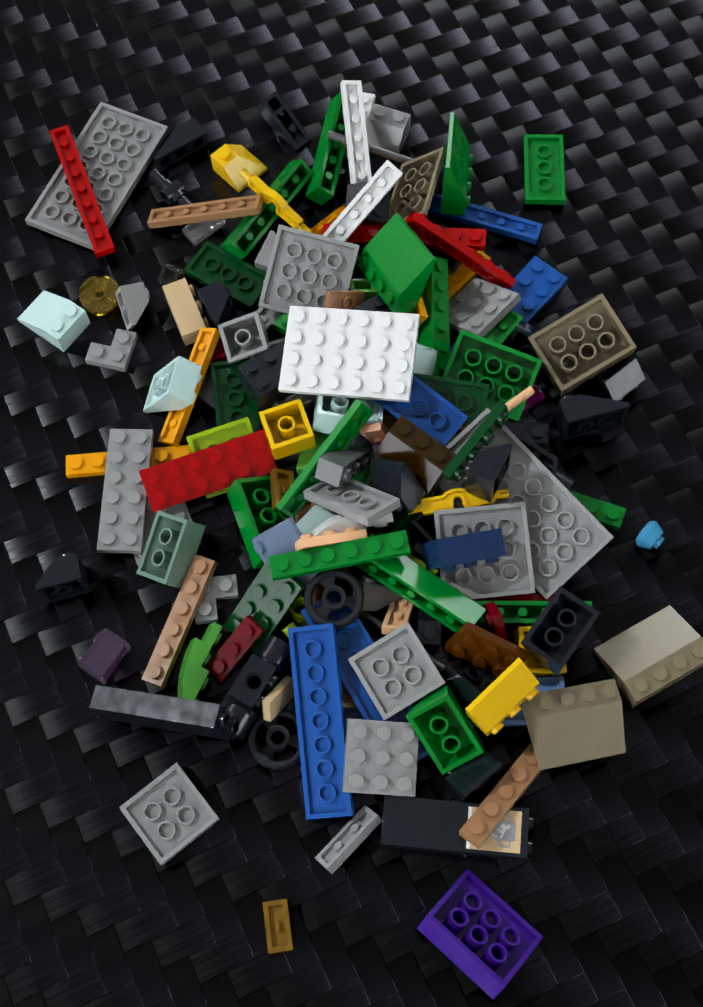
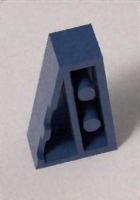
[421,528,506,572]

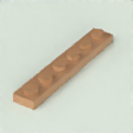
[147,194,264,229]
[142,554,218,688]
[459,742,542,849]

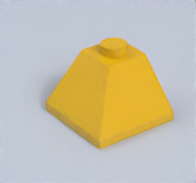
[210,144,268,193]

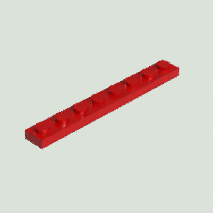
[49,125,116,258]
[322,223,487,251]

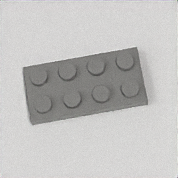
[303,479,400,526]

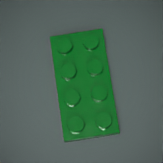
[523,134,565,205]

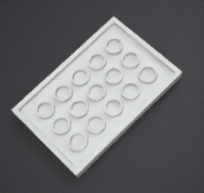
[278,306,420,403]

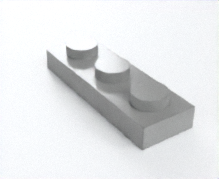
[315,805,382,874]

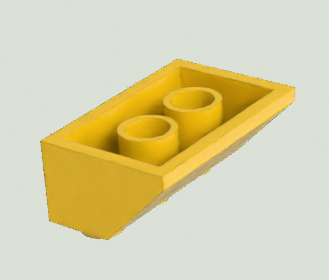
[465,657,539,736]

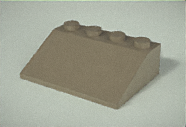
[388,147,446,221]
[528,294,637,397]
[593,605,703,708]
[521,679,626,771]

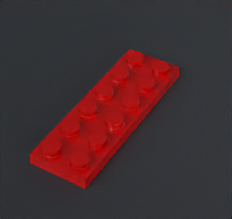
[139,429,277,513]

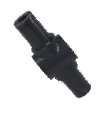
[149,168,193,206]

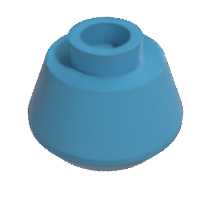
[636,521,665,550]

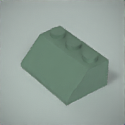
[136,510,206,589]

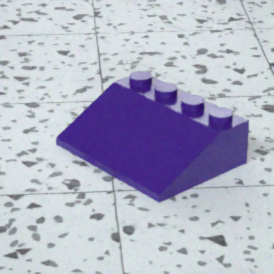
[417,868,543,999]

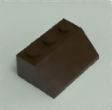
[374,415,456,497]

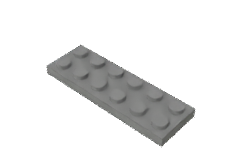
[97,429,154,554]

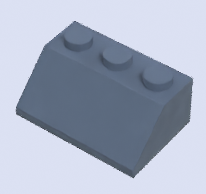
[251,516,320,588]

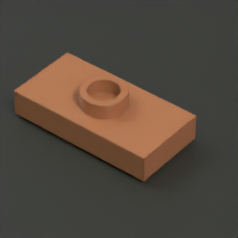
[325,291,365,309]
[360,422,389,448]

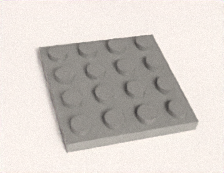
[258,224,360,314]
[434,501,535,599]

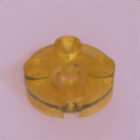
[79,275,119,316]

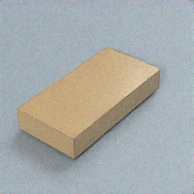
[262,676,294,722]

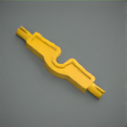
[239,168,312,233]
[408,488,509,516]

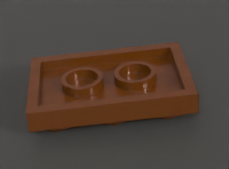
[444,621,529,677]

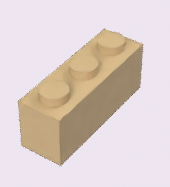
[162,278,210,346]

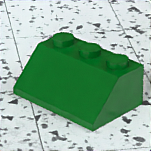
[406,684,484,775]

